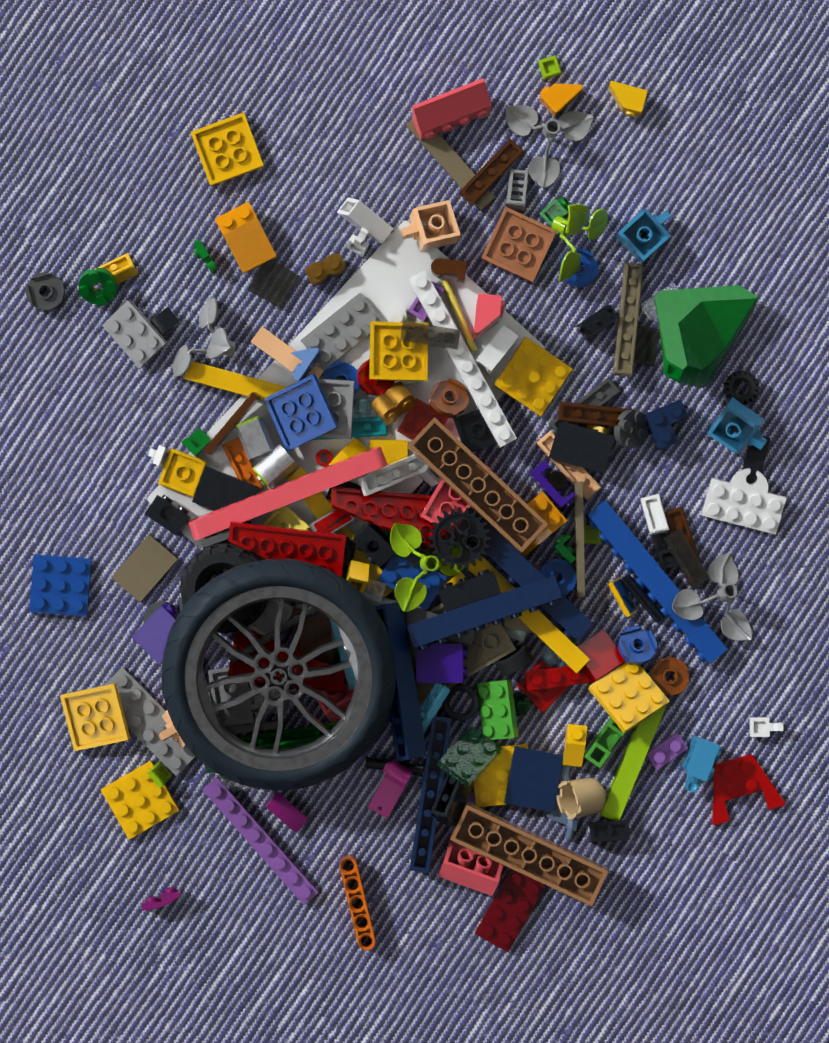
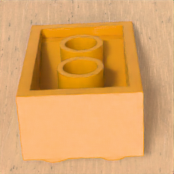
[215,201,277,274]
[520,491,567,557]

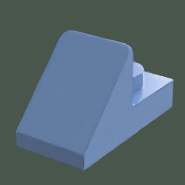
[291,347,324,382]

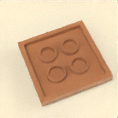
[481,206,556,283]

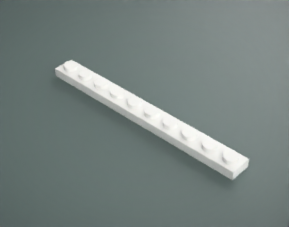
[408,270,517,448]

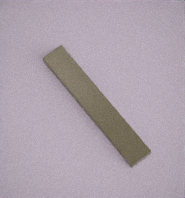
[406,119,495,211]
[613,262,644,377]
[574,481,585,597]

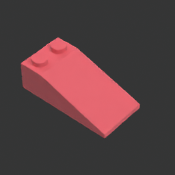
[420,465,492,535]

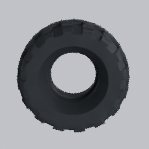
[180,544,268,633]

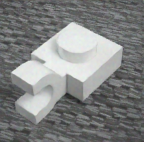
[347,227,369,257]
[749,717,783,737]

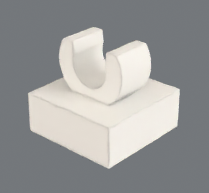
[148,445,170,468]

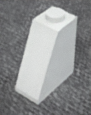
[337,198,394,244]
[476,325,519,375]

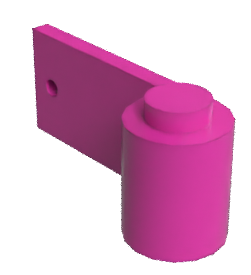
[368,760,414,819]

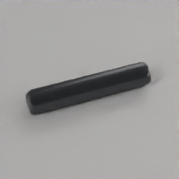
[621,574,664,622]

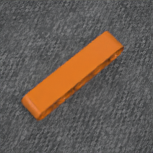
[340,855,375,950]

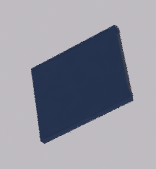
[504,746,564,812]

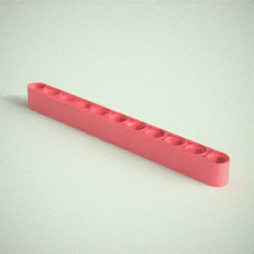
[187,446,388,540]

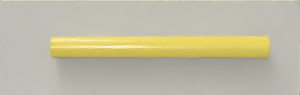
[441,279,478,353]

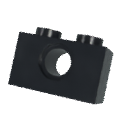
[145,495,191,536]
[353,523,395,567]

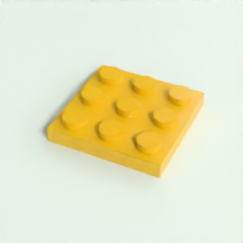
[190,112,264,186]
[369,321,428,381]
[493,337,572,416]
[588,662,670,733]
[60,683,130,751]
[470,744,528,807]
[100,760,180,839]

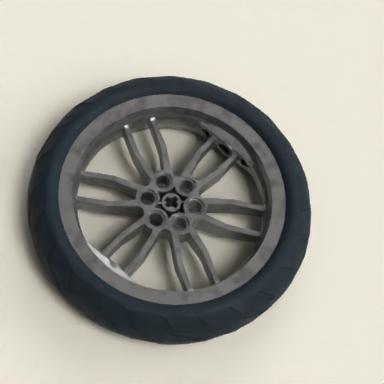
[162,559,396,790]

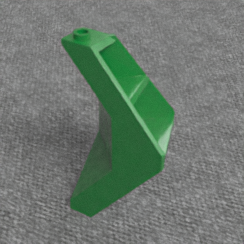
[654,285,758,388]

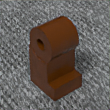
[431,258,467,283]

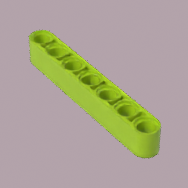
[600,705,667,821]

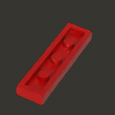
[524,666,601,691]

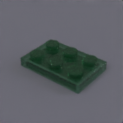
[437,726,502,787]

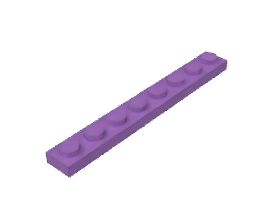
[202,777,318,905]

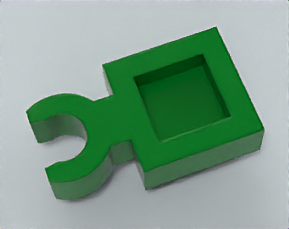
[193,239,217,273]

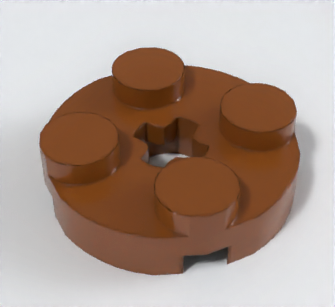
[430,379,469,418]
[650,657,689,695]

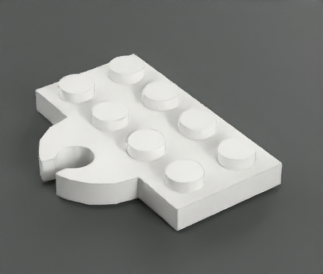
[701,468,786,534]

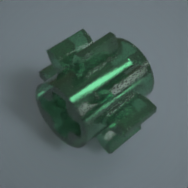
[513,693,532,716]

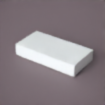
[640,494,669,536]

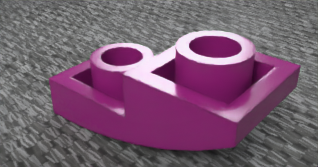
[265,792,308,833]
[142,887,182,911]

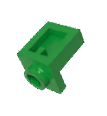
[539,196,571,227]
[553,534,576,564]

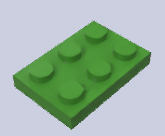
[476,679,519,740]

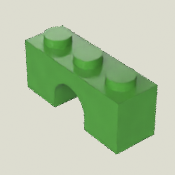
[584,717,625,768]

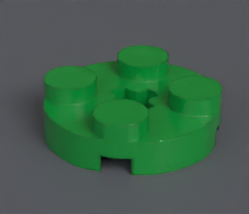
[78,268,117,306]

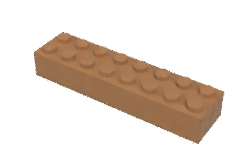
[407,417,548,553]
[450,802,608,906]

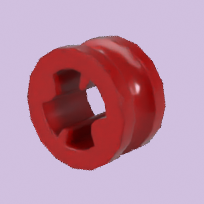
[316,449,333,467]

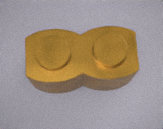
[305,253,346,286]
[370,381,417,426]

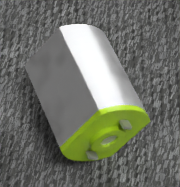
[235,415,275,461]
[252,444,299,489]

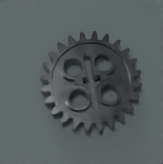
[428,507,491,570]

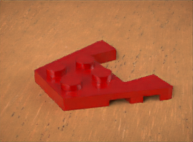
[712,754,785,826]

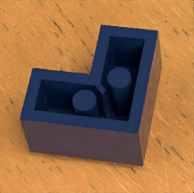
[644,399,688,451]

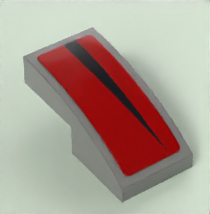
[310,509,354,533]

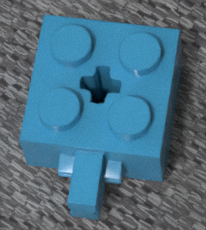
[616,208,671,264]
[707,397,767,454]
[682,735,721,793]

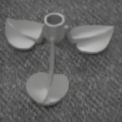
[506,105,594,188]
[173,297,235,378]
[672,553,752,641]

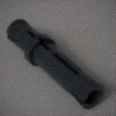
[365,756,424,777]

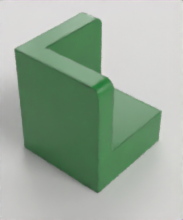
[181,428,211,457]

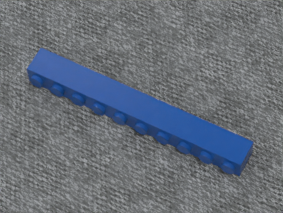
[586,500,728,664]

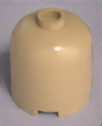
[557,778,606,819]

